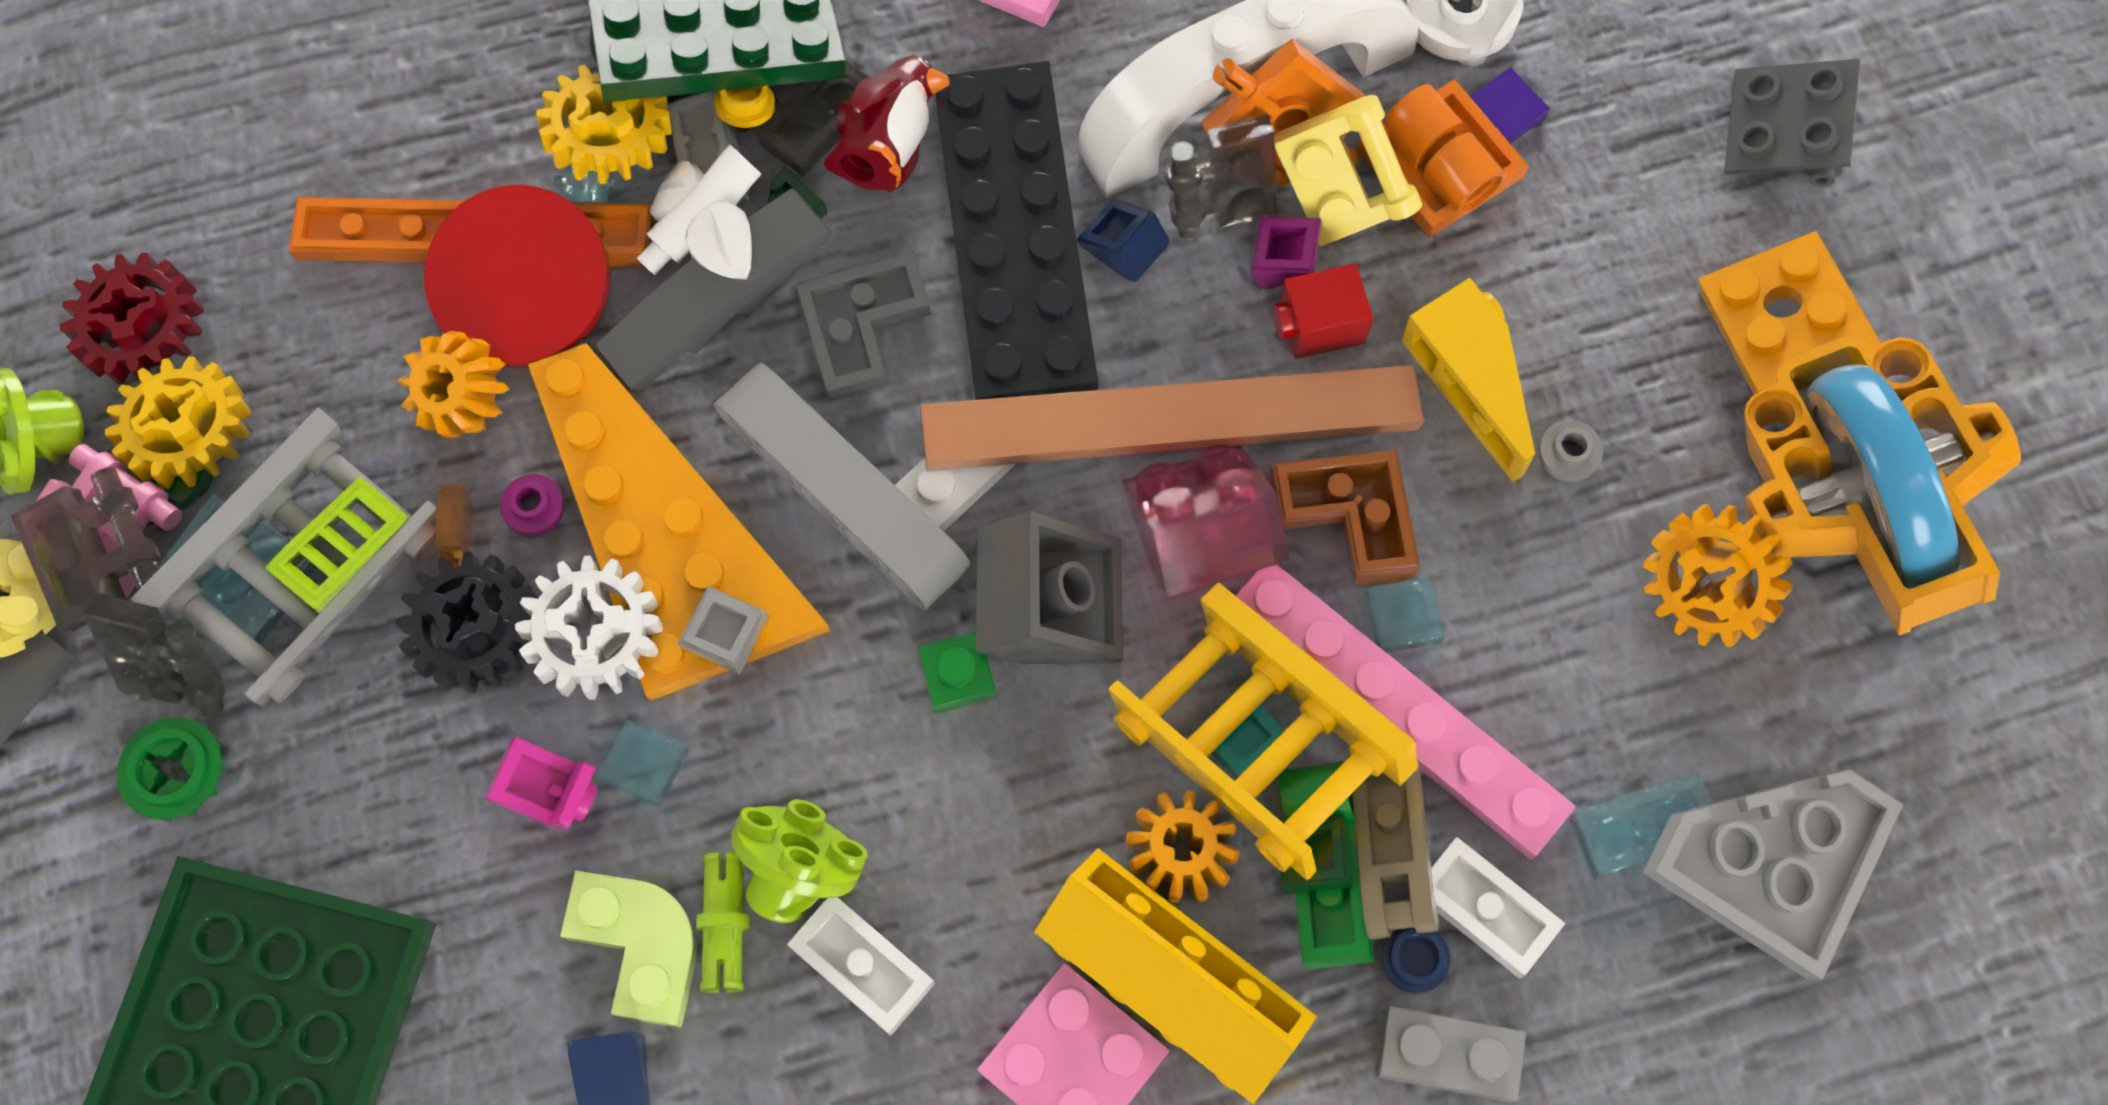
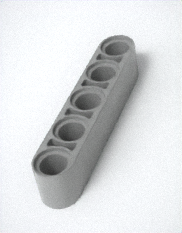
[713,362,972,611]

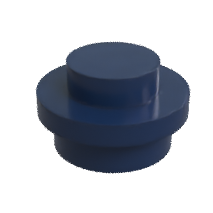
[1381,927,1450,994]

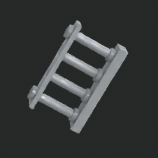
[131,407,441,707]

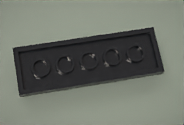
[935,61,1098,400]

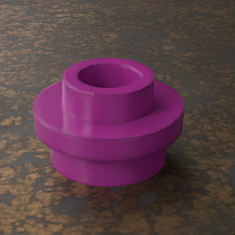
[500,474,565,536]

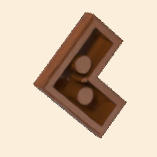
[1270,449,1420,588]

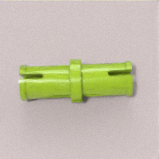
[696,852,750,993]

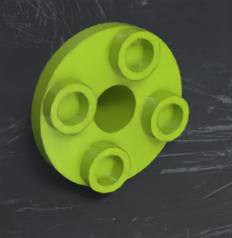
[0,368,85,494]
[731,799,868,923]

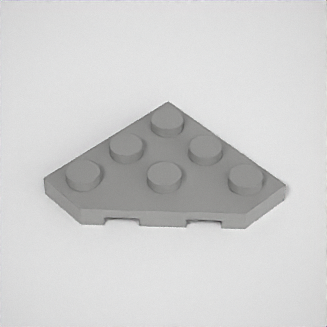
[1642,769,1904,980]

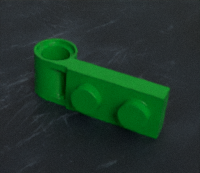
[1279,760,1374,970]

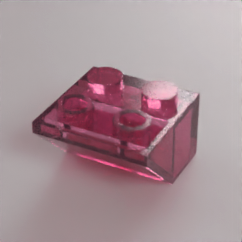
[1122,445,1290,598]

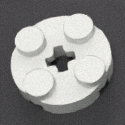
[1404,0,1523,67]

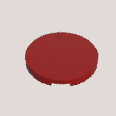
[424,185,611,368]

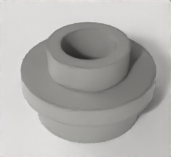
[1538,420,1603,482]

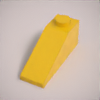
[1401,278,1535,483]

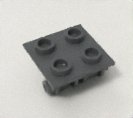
[1724,58,1860,187]

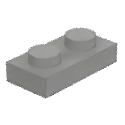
[1377,1006,1526,1103]

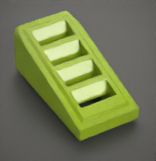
[265,476,410,614]

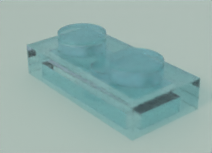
[1569,773,1712,880]

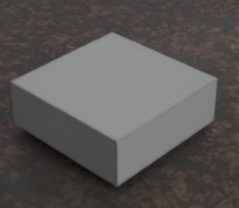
[678,586,769,675]

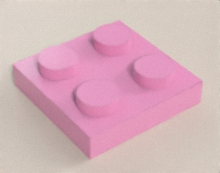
[977,963,1170,1105]

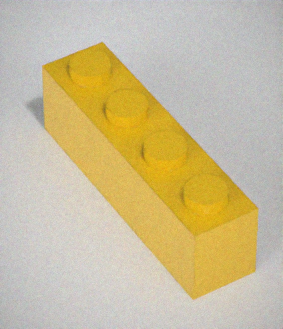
[1034,848,1318,1105]

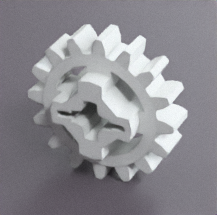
[515,555,663,700]

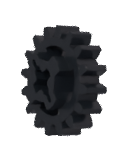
[396,551,539,693]

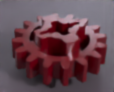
[60,252,204,385]

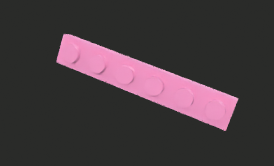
[1236,558,1577,861]

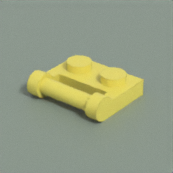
[1273,95,1422,247]

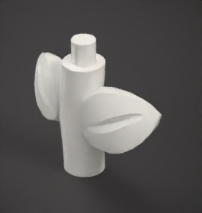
[637,144,761,280]

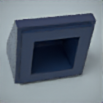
[1077,198,1169,282]
[567,1031,650,1105]

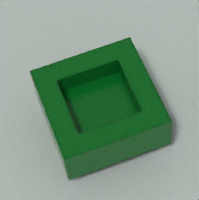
[918,632,997,714]

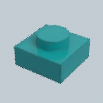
[1212,704,1284,780]

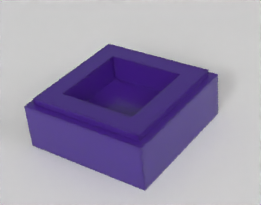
[1470,67,1550,144]

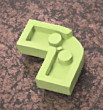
[560,870,697,1028]

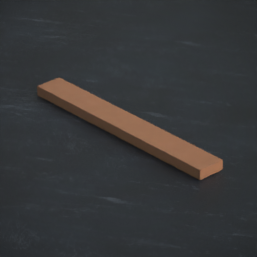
[920,365,1424,471]

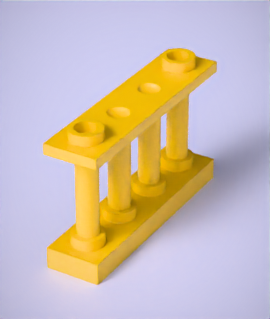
[1108,582,1418,881]

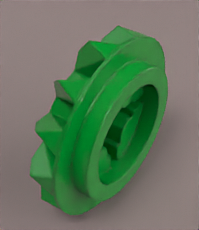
[117,717,227,823]

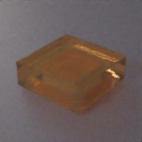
[435,486,473,566]

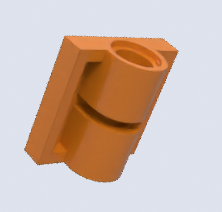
[1357,79,1529,238]

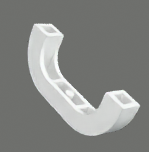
[1078,0,1418,199]

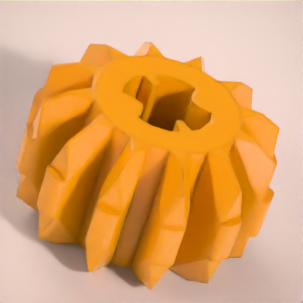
[396,331,510,438]
[1126,790,1240,906]

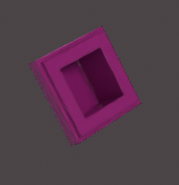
[1252,216,1322,289]

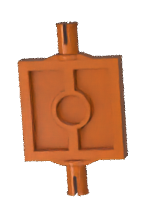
[1201,39,1365,188]

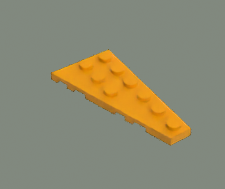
[528,343,830,701]

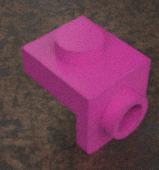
[484,737,598,830]

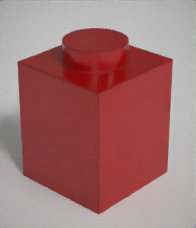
[1273,263,1373,359]

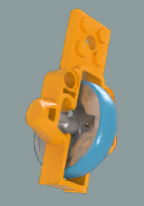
[1698,231,2021,636]

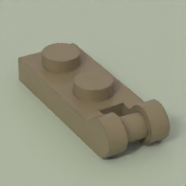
[1352,758,1439,940]

